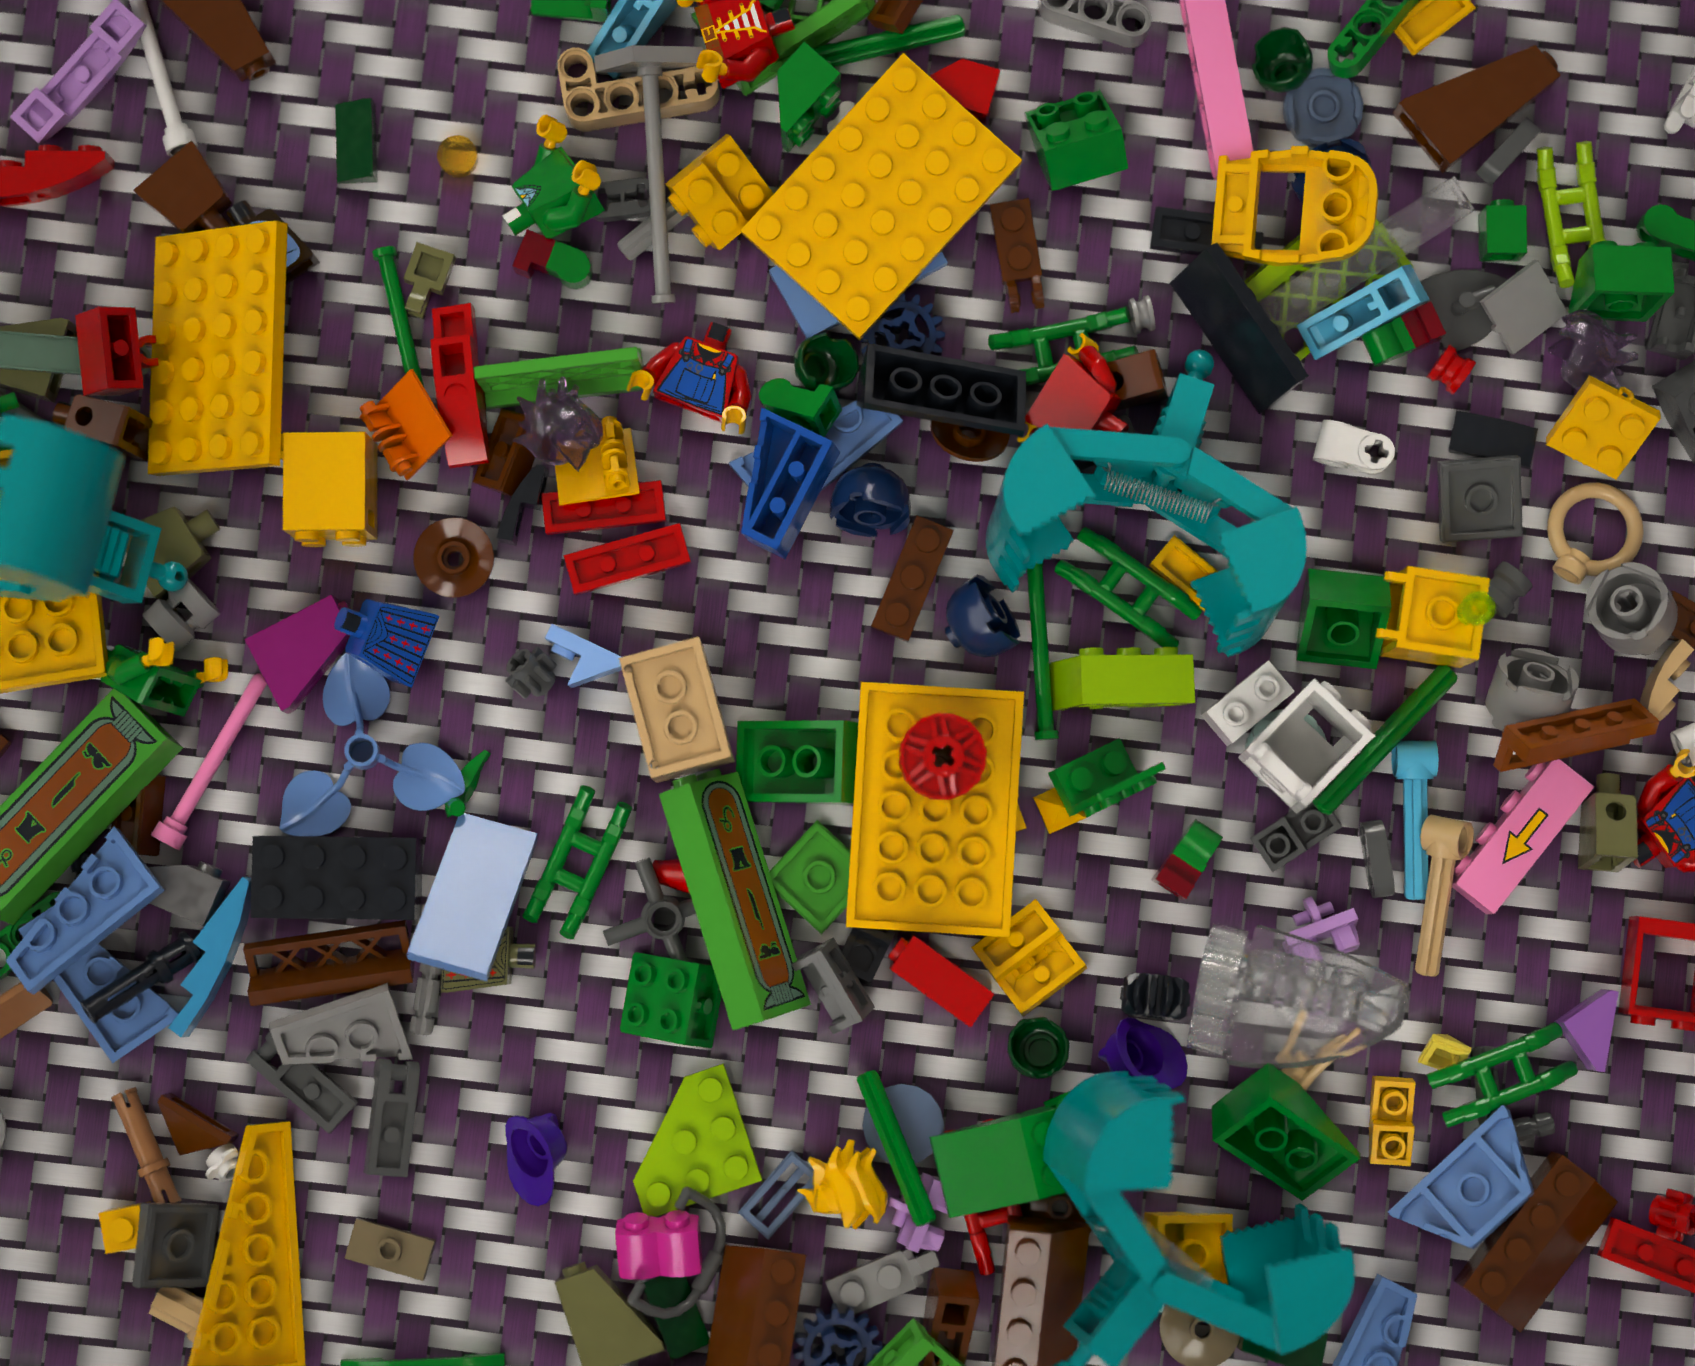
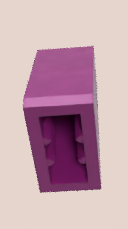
[244,595,352,714]

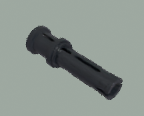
[80,931,202,1024]

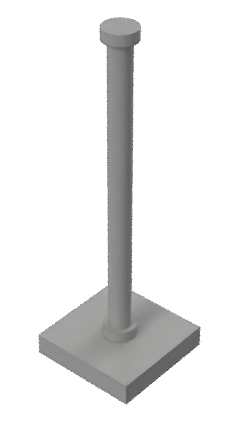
[594,45,704,304]

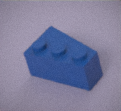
[741,407,840,559]

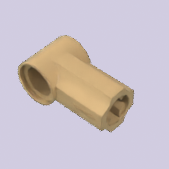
[149,1288,204,1342]

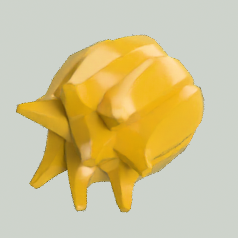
[797,1139,888,1230]

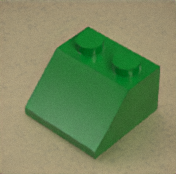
[1568,241,1675,322]
[1296,568,1391,669]

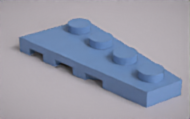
[729,400,903,492]

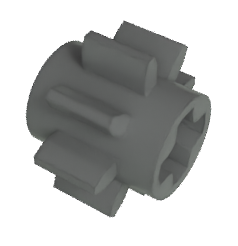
[505,647,557,699]

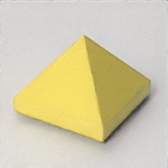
[1418,1034,1472,1070]

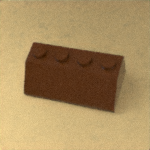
[1454,1151,1618,1333]
[992,1215,1090,1366]
[705,1245,806,1366]

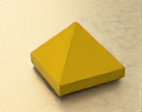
[1033,788,1086,834]

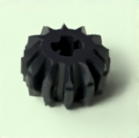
[1120,973,1191,1021]

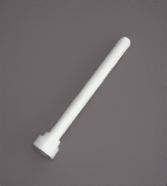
[129,0,198,156]

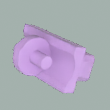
[1283,896,1360,969]
[887,1172,948,1253]

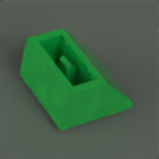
[777,42,841,153]
[1024,90,1129,191]

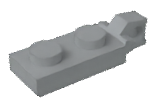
[825,1249,940,1315]

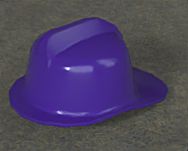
[1098,1017,1188,1089]
[505,1113,567,1206]

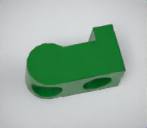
[1636,204,1695,262]
[759,378,842,437]

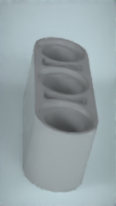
[1037,0,1152,48]

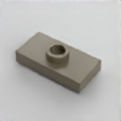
[345,1217,436,1281]

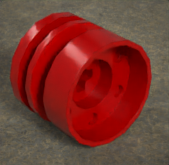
[898,713,987,800]

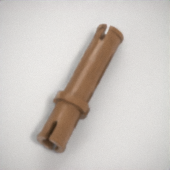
[111,1087,182,1203]

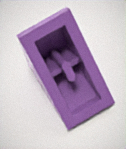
[1554,989,1619,1072]

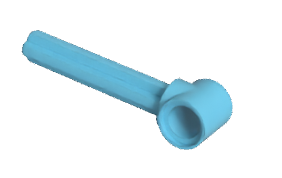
[1391,741,1439,900]

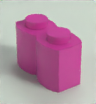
[615,1210,703,1280]

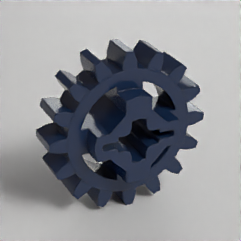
[859,293,945,357]
[793,1304,883,1366]

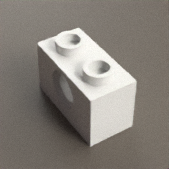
[1201,660,1295,746]

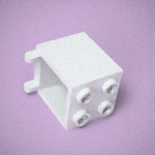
[1238,679,1375,814]

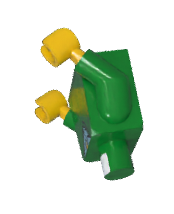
[503,115,605,239]
[100,638,228,717]

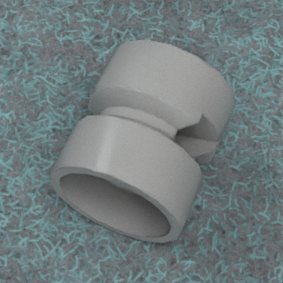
[142,578,220,652]

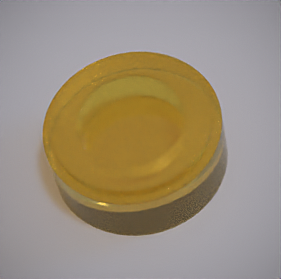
[437,135,478,178]

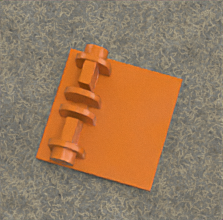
[359,369,452,480]

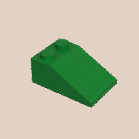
[736,720,858,805]
[1212,1062,1360,1201]
[929,1106,1065,1218]

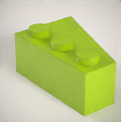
[1050,647,1195,711]

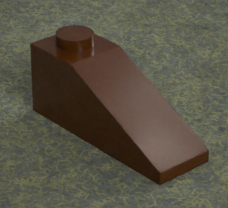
[919,1267,980,1366]

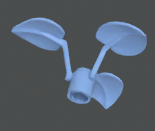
[279,653,465,837]

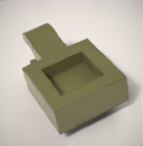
[403,242,456,319]

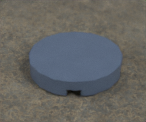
[1282,68,1363,148]
[862,1083,944,1164]

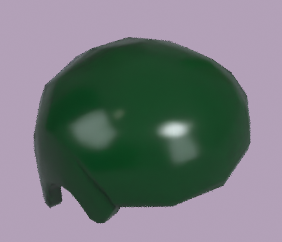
[1252,27,1313,93]
[794,333,859,392]
[1007,1017,1070,1079]

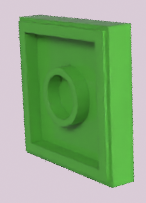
[769,820,850,935]

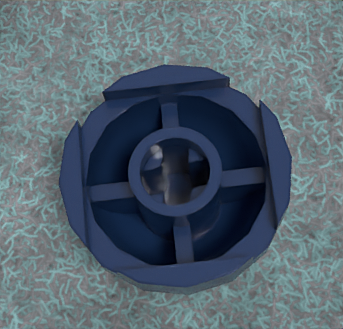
[829,463,911,537]
[945,574,1020,658]

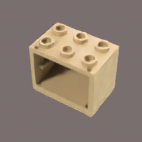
[619,637,735,783]

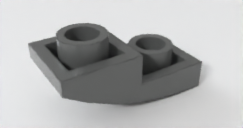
[1250,802,1342,872]

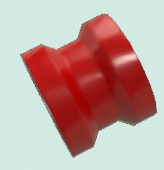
[1426,344,1476,395]

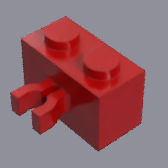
[75,307,159,396]

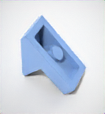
[545,624,622,688]

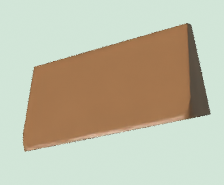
[0,982,53,1039]

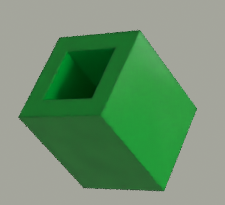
[1478,199,1527,261]

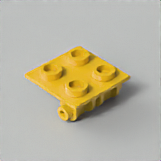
[552,416,640,505]

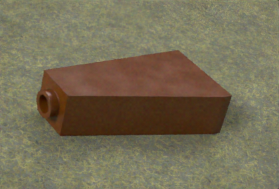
[159,0,276,82]
[1392,45,1561,174]

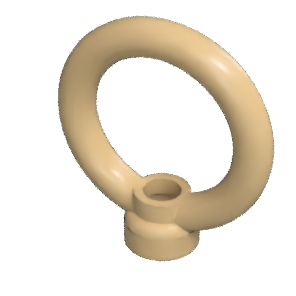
[1547,482,1643,585]

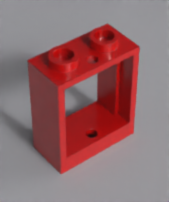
[1618,916,1695,1031]
[888,935,995,1028]

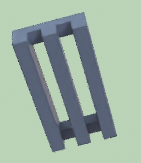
[738,1150,813,1240]

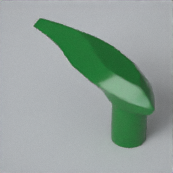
[445,750,491,818]

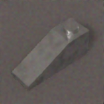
[148,861,231,926]

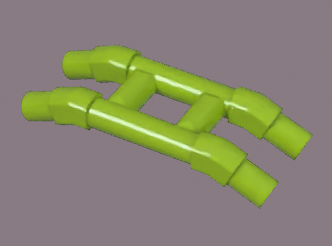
[1536,141,1607,288]

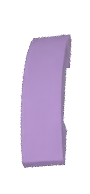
[10,0,146,144]

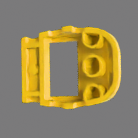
[1211,146,1378,266]

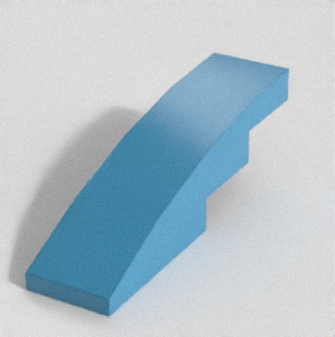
[168,877,251,1038]

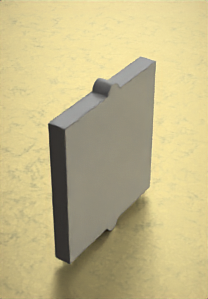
[1479,259,1568,355]

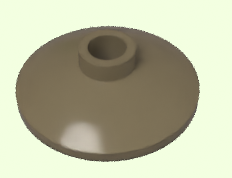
[1159,1304,1240,1366]

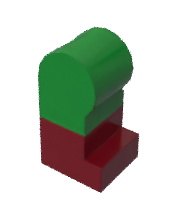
[512,229,593,290]
[1361,301,1446,366]
[1151,819,1223,900]

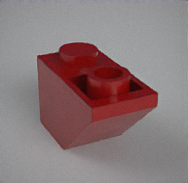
[929,58,1001,125]

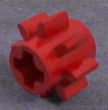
[1649,1188,1695,1242]

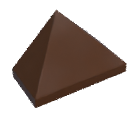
[157,1093,239,1156]

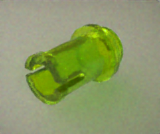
[1457,592,1495,626]

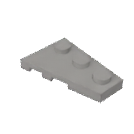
[269,983,413,1065]

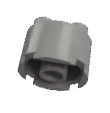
[1586,562,1678,656]
[1485,648,1579,731]

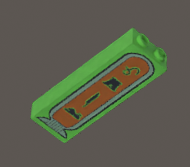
[0,688,183,925]
[659,769,811,1030]

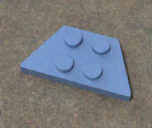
[1388,1105,1535,1249]

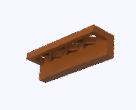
[1493,698,1660,772]

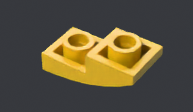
[1369,1076,1416,1166]

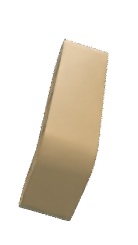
[558,48,720,131]

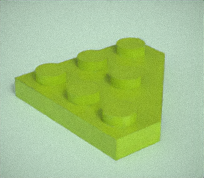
[633,1063,763,1217]

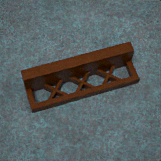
[243,920,415,1006]

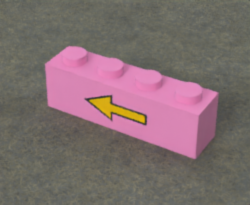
[1452,759,1594,914]

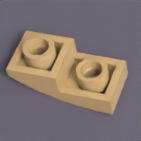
[1640,639,1694,721]

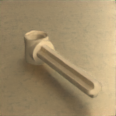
[1415,815,1474,977]

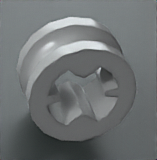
[1128,295,1155,334]

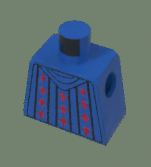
[334,599,440,688]

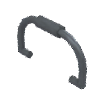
[627,1186,726,1319]

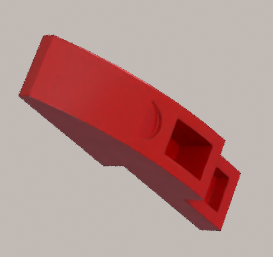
[0,145,115,207]
[430,303,490,469]

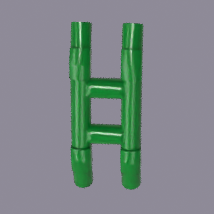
[988,307,1138,387]
[1054,527,1202,647]
[522,785,632,940]
[1427,1022,1578,1128]

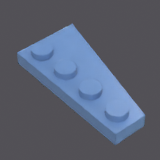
[5,826,165,995]
[18,905,180,1063]
[1332,1274,1418,1366]

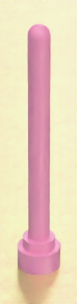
[151,673,267,851]

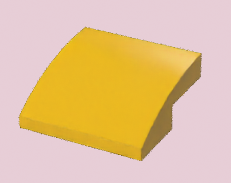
[971,899,1088,1017]

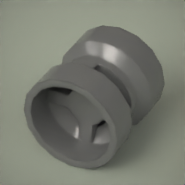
[1486,561,1533,618]

